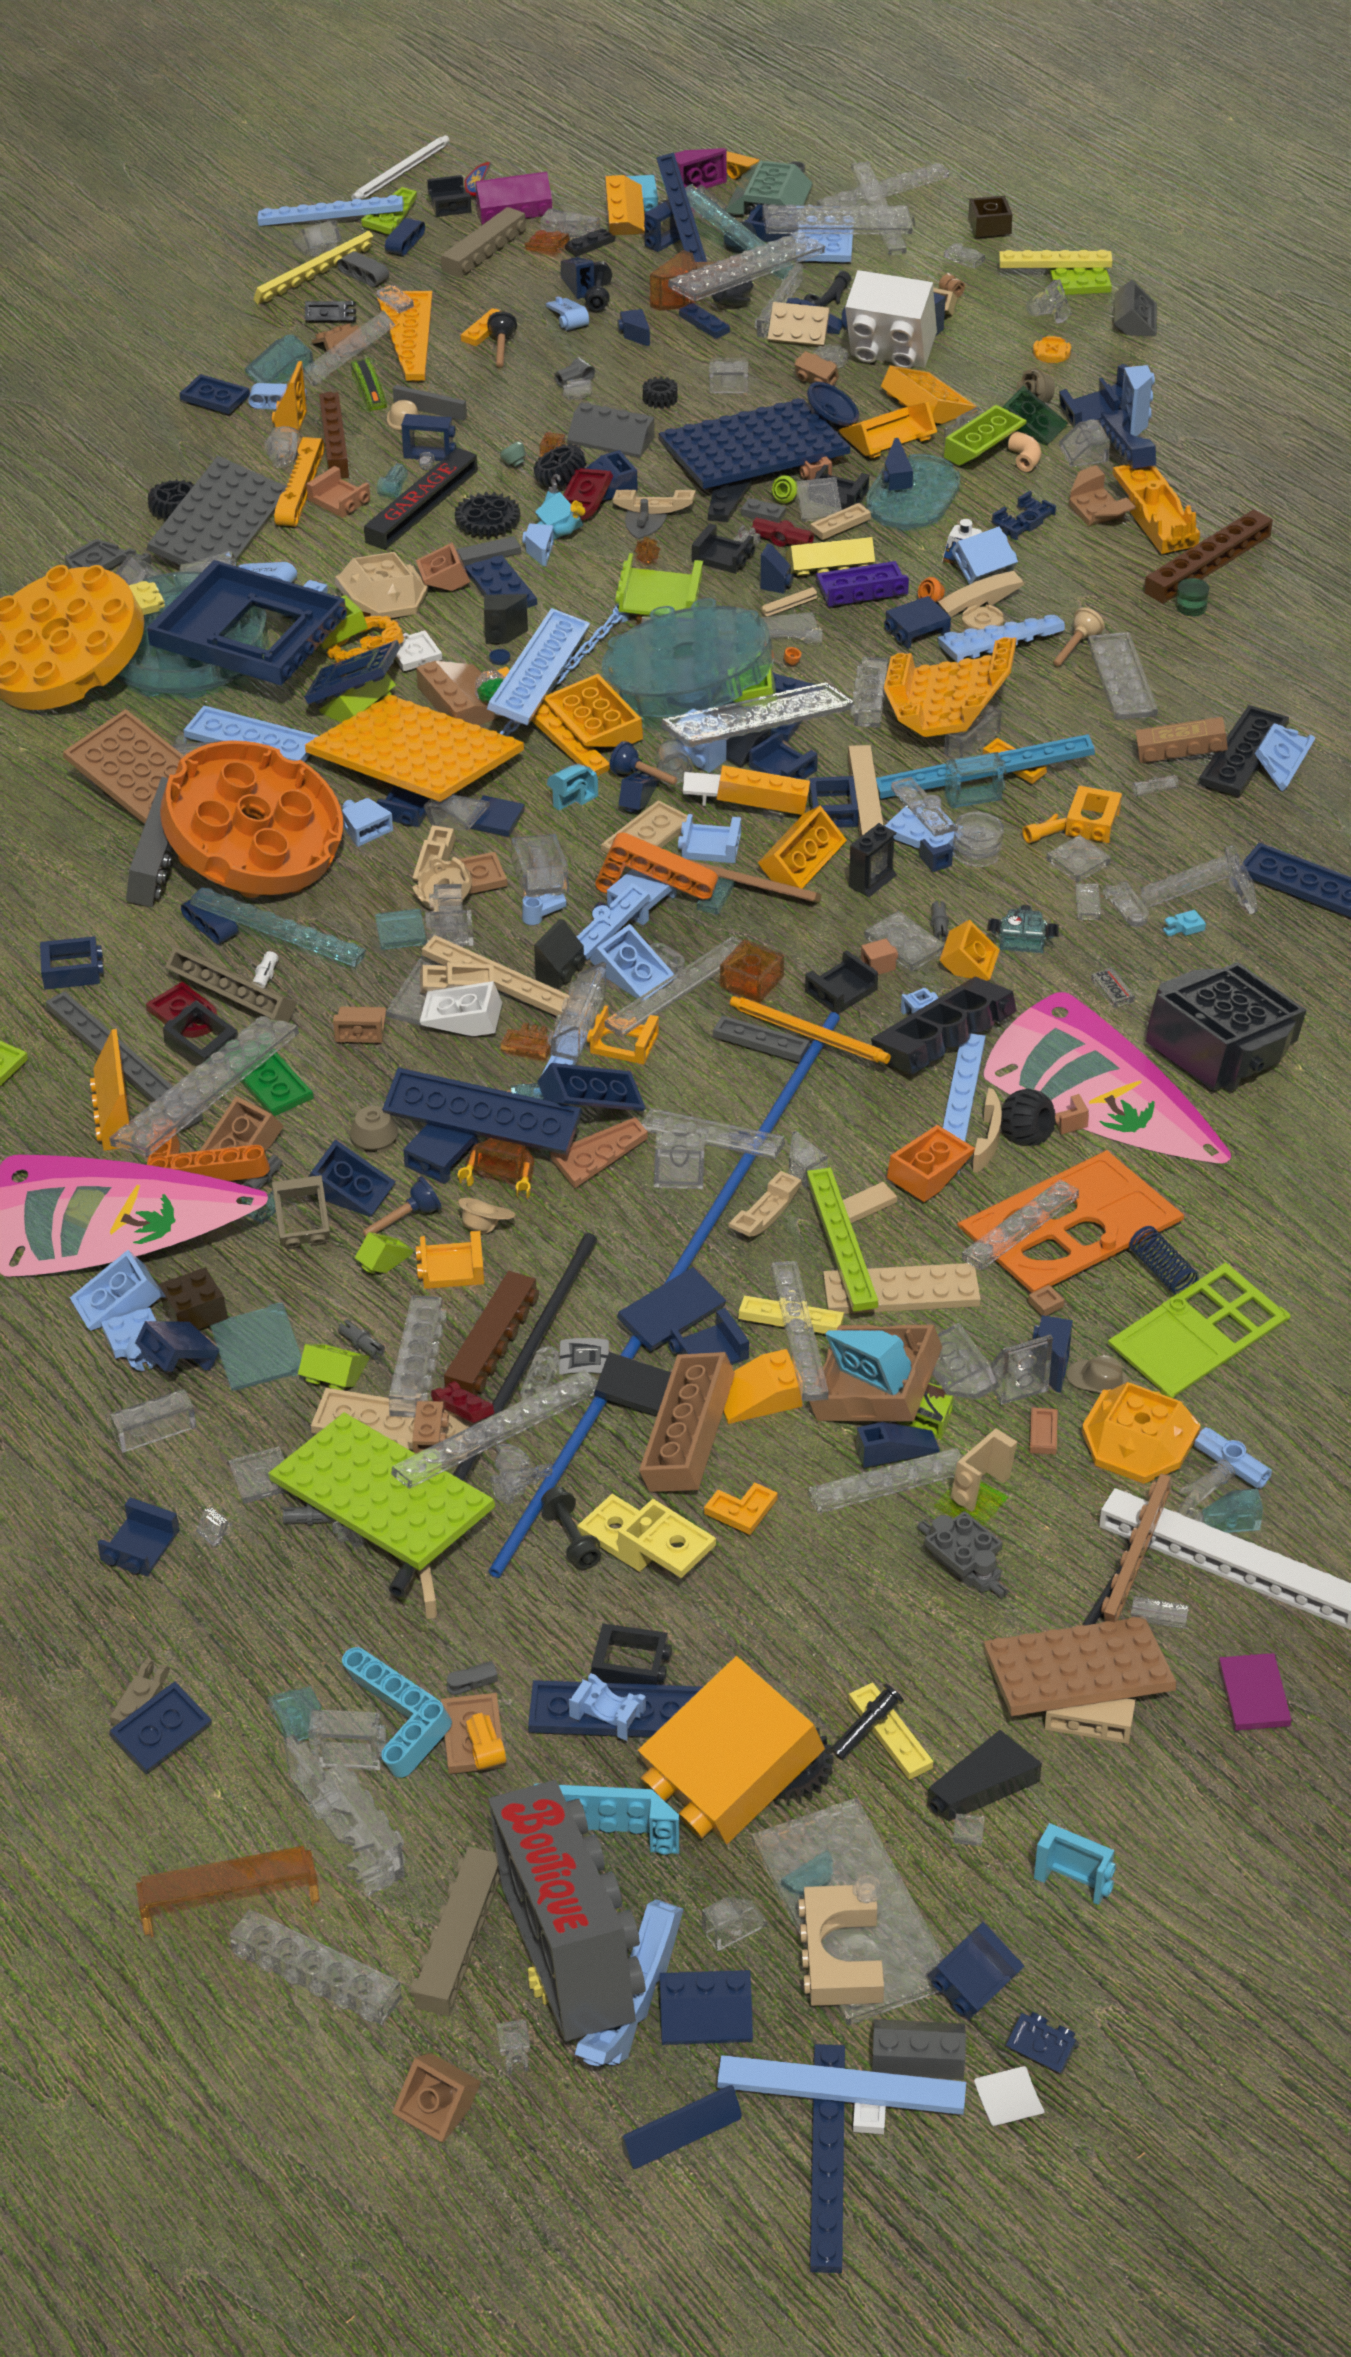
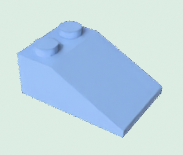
[590,924,675,1001]
[70,1250,161,1331]

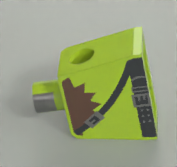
[896,1378,954,1440]

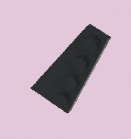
[708,476,757,522]

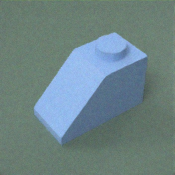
[522,523,554,566]

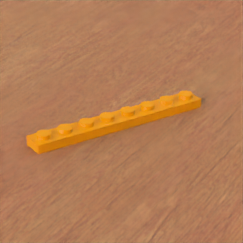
[489,667,610,776]

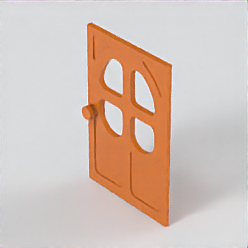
[957,1150,1184,1293]

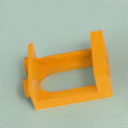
[1065,786,1122,843]
[587,1005,659,1065]

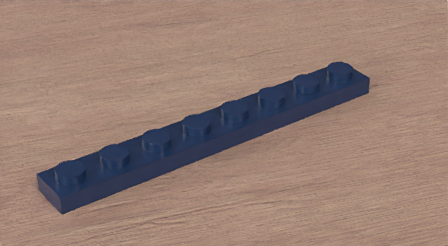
[656,152,712,285]
[810,2044,845,2273]

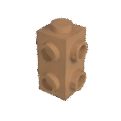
[794,351,839,385]
[412,1401,449,1459]

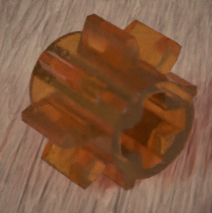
[634,537,661,564]

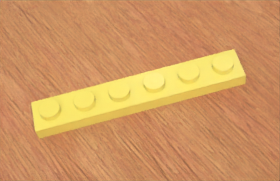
[999,250,1112,268]

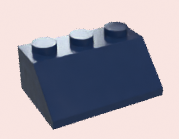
[660,1970,753,2045]

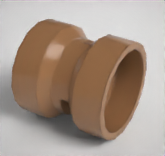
[939,273,965,298]

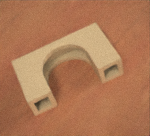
[798,1884,884,2006]

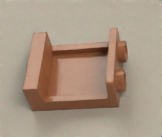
[307,466,370,518]

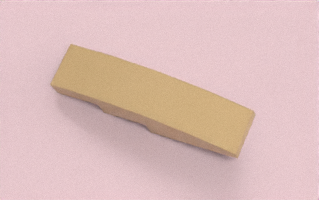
[938,571,1025,617]

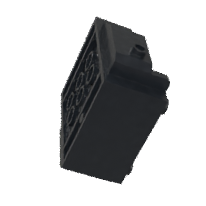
[1145,962,1307,1091]

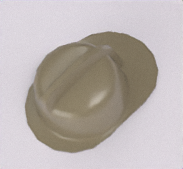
[1067,1355,1129,1394]

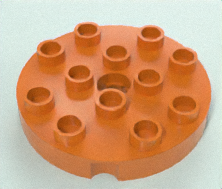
[160,740,343,898]

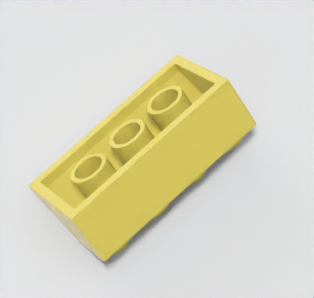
[786,537,875,576]

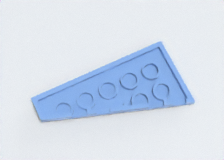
[938,615,1065,663]

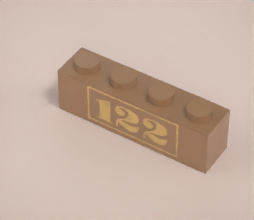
[1136,717,1228,763]

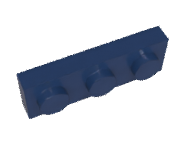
[679,303,730,339]

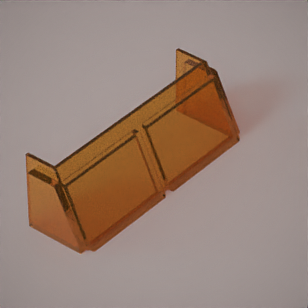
[136,1846,320,1938]

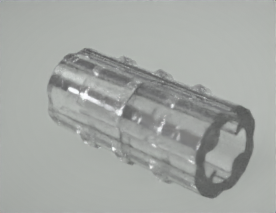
[1131,1595,1189,1629]

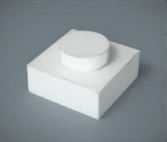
[853,2103,886,2134]

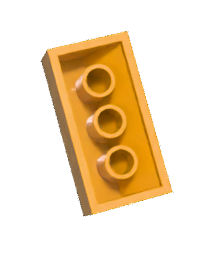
[716,765,810,815]
[758,805,847,889]

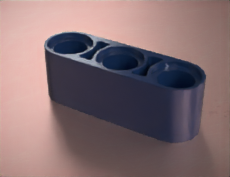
[385,218,425,256]
[181,894,239,944]

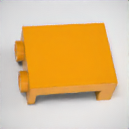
[416,1231,484,1289]

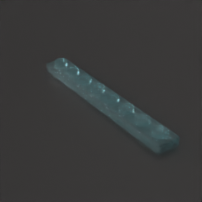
[190,888,366,967]

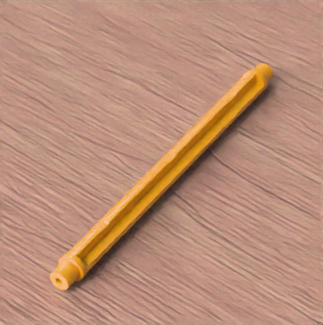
[730,996,891,1064]

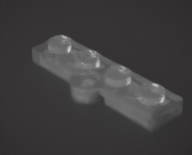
[891,777,955,837]

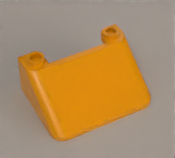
[839,402,937,459]

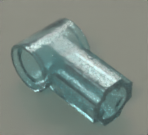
[377,463,408,498]

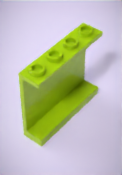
[615,553,703,620]

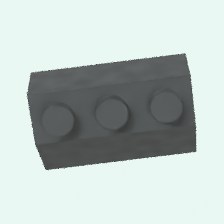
[1114,279,1157,336]
[872,2019,966,2080]

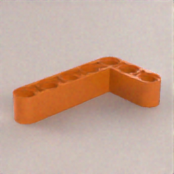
[595,832,718,899]
[147,1122,270,1181]

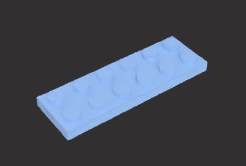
[183,706,318,762]

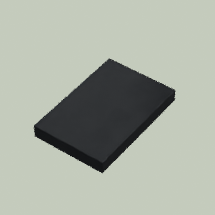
[594,1352,671,1416]

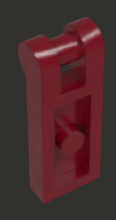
[431,1381,494,1423]

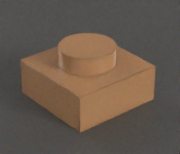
[1028,1285,1064,1316]

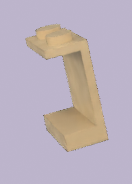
[951,1428,1017,1512]

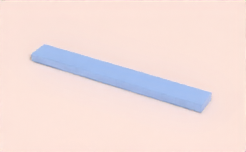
[718,2055,966,2115]

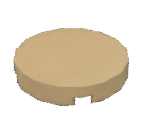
[962,605,1004,630]

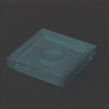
[375,909,427,950]

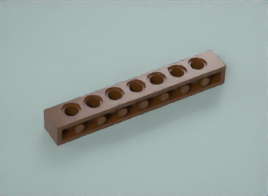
[1144,509,1273,604]

